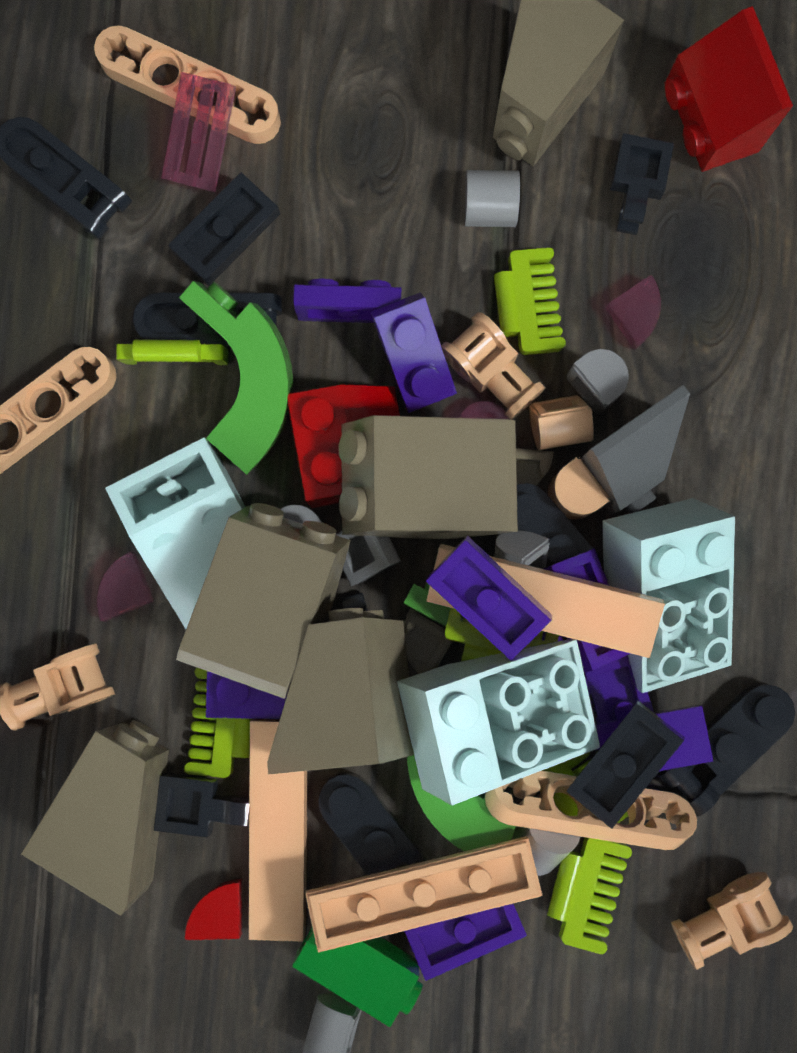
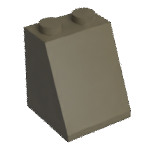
[493,0,624,167]
[339,416,518,540]
[176,503,351,699]
[267,608,414,774]
[21,720,169,916]

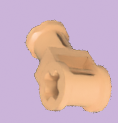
[441,312,545,420]
[0,644,115,731]
[671,872,793,970]

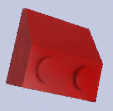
[665,6,793,172]
[288,385,400,508]

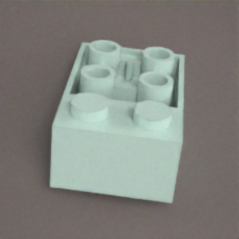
[105,437,245,629]
[603,498,735,693]
[397,639,600,805]

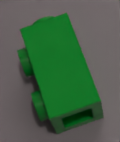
[292,927,423,1027]

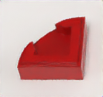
[185,879,242,940]

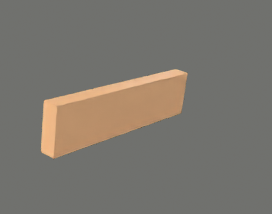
[427,544,665,658]
[249,719,307,942]
[306,836,543,953]

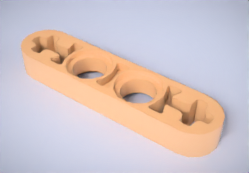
[94,25,281,144]
[0,347,116,474]
[485,771,697,850]

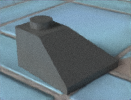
[581,385,690,516]

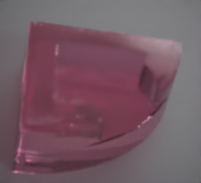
[606,275,661,350]
[97,552,154,622]

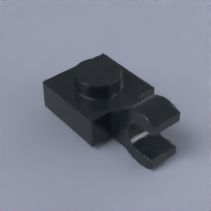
[610,133,674,235]
[154,773,250,838]

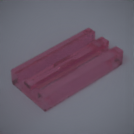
[162,72,236,192]

